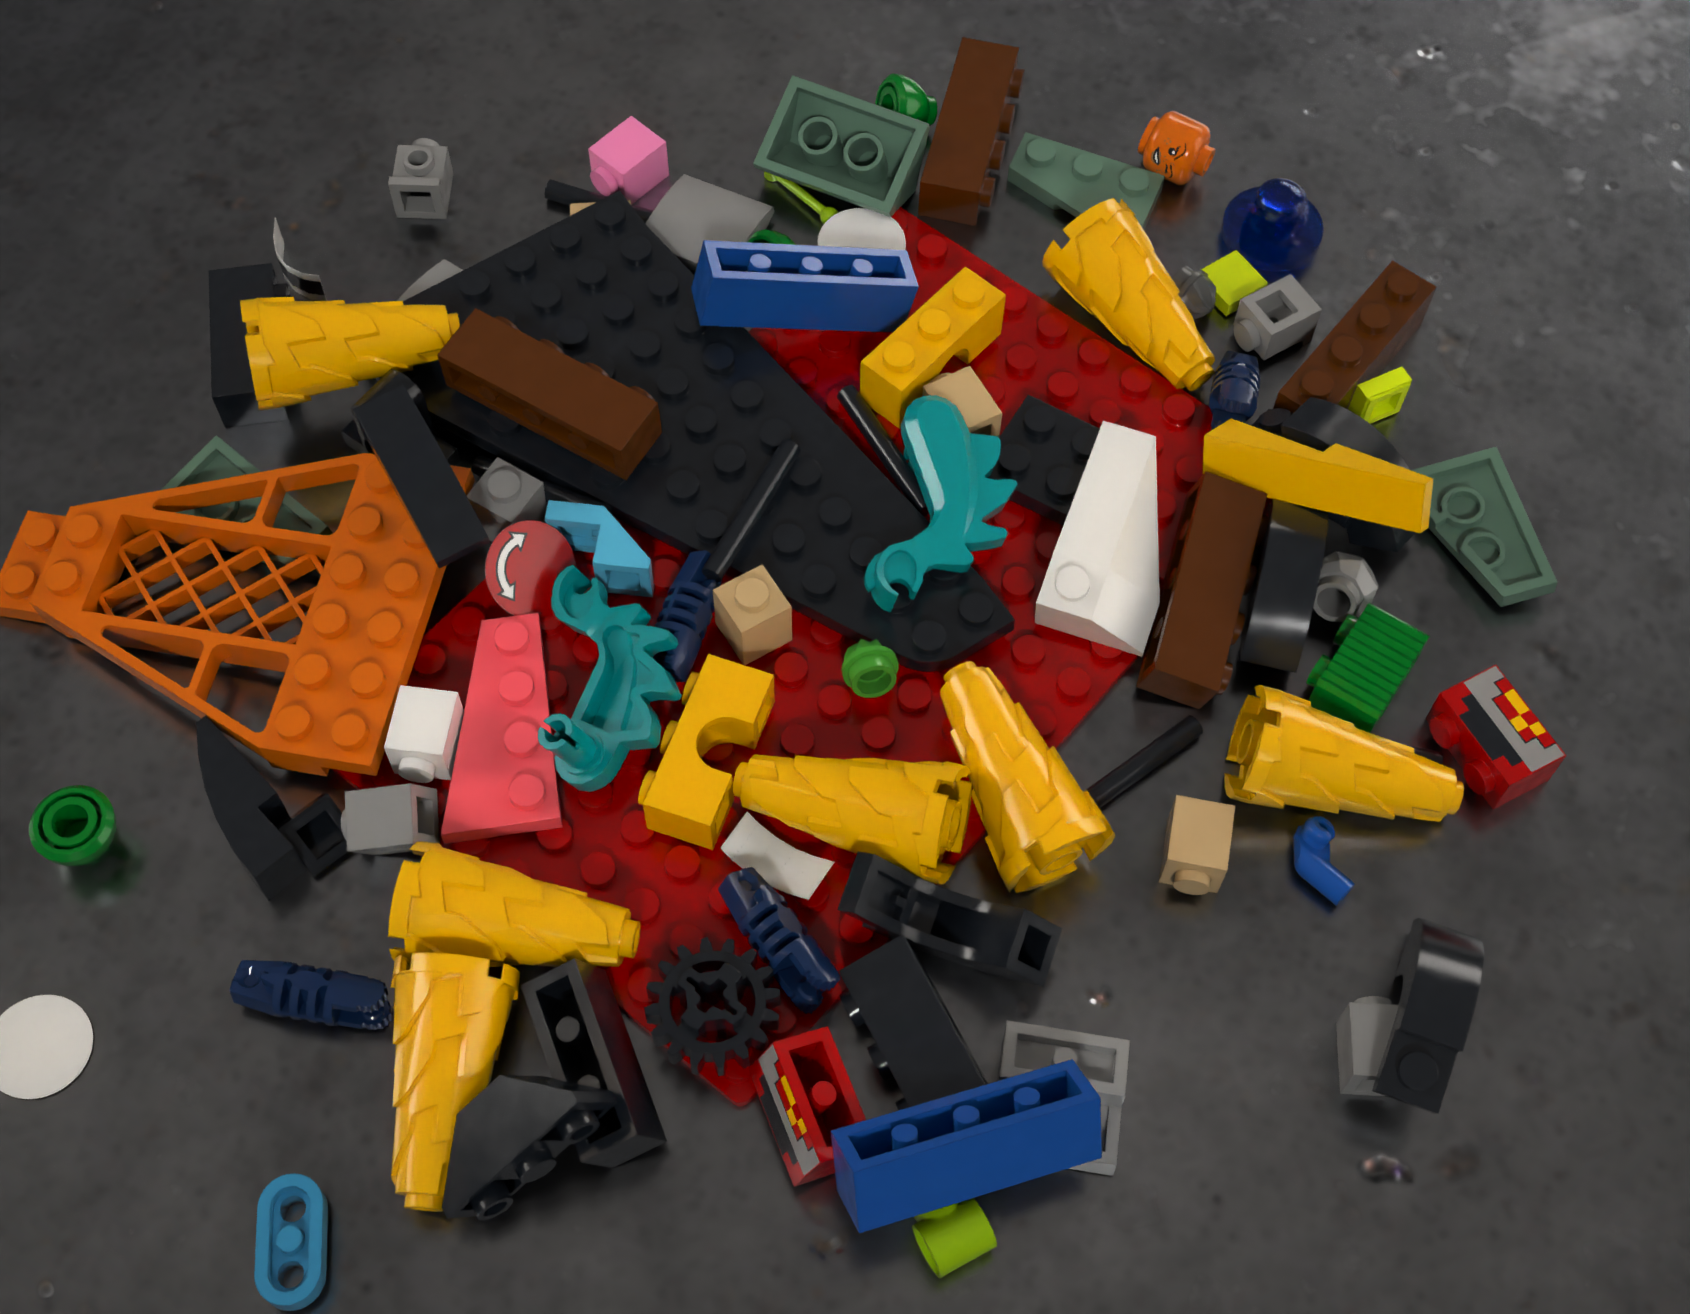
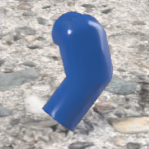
[1293,816,1355,906]

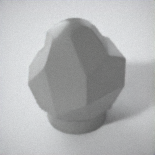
[1313,551,1379,622]

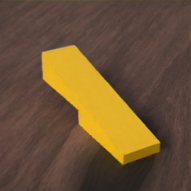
[1203,418,1434,534]

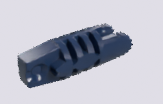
[1209,350,1261,430]
[653,550,722,682]
[718,867,840,1014]
[229,960,393,1030]

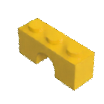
[860,266,1006,429]
[638,654,775,850]

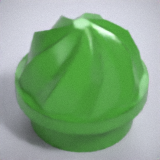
[841,639,899,698]

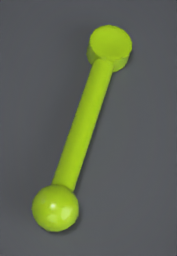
[764,171,838,224]

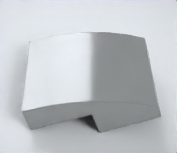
[646,174,774,271]
[998,1020,1130,1176]

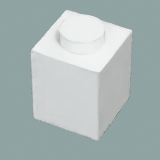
[384,685,464,783]

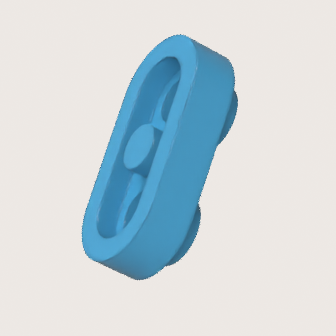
[254,1173,328,1311]

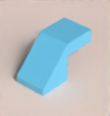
[545,500,654,598]

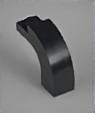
[1251,397,1416,552]
[1240,499,1329,673]
[837,851,1062,987]
[1372,918,1484,1114]

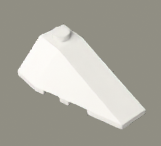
[1035,421,1160,657]

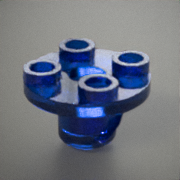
[1221,178,1324,271]

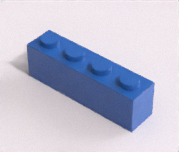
[691,240,919,332]
[831,1059,1102,1233]

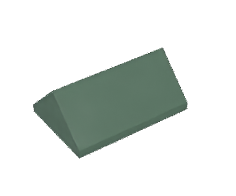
[753,75,930,217]

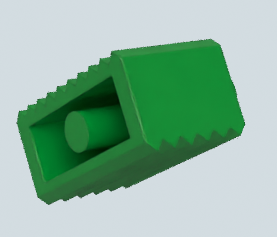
[1306,602,1430,733]

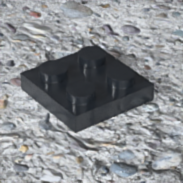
[988,395,1100,526]

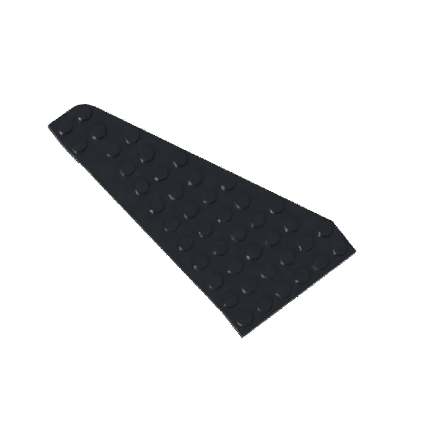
[376,191,1015,672]

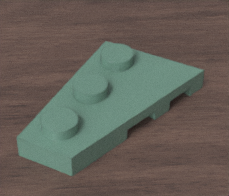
[1007,132,1165,230]
[161,435,333,568]
[1412,447,1558,607]

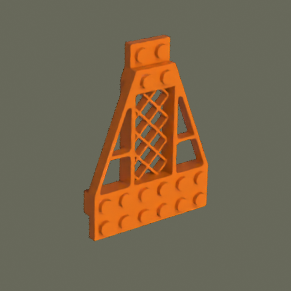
[0,453,475,777]

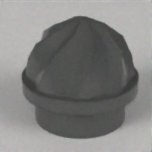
[1172,266,1216,319]

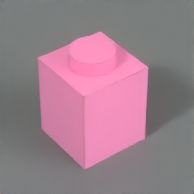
[588,116,669,204]

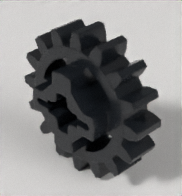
[644,937,781,1076]

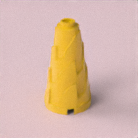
[1042,198,1215,391]
[240,297,460,410]
[940,661,1115,893]
[1224,685,1464,822]
[733,754,972,885]
[388,841,641,967]
[390,953,520,1212]

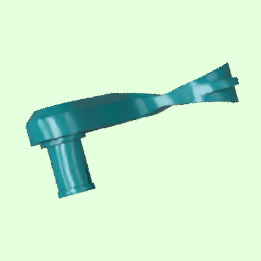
[864,395,1018,612]
[538,565,682,792]

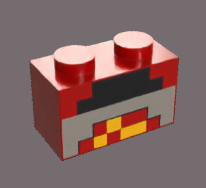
[1425,664,1566,810]
[748,1026,866,1187]

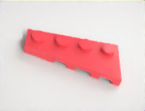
[441,613,563,844]

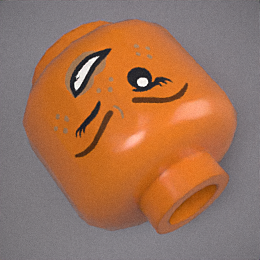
[1138,111,1216,185]

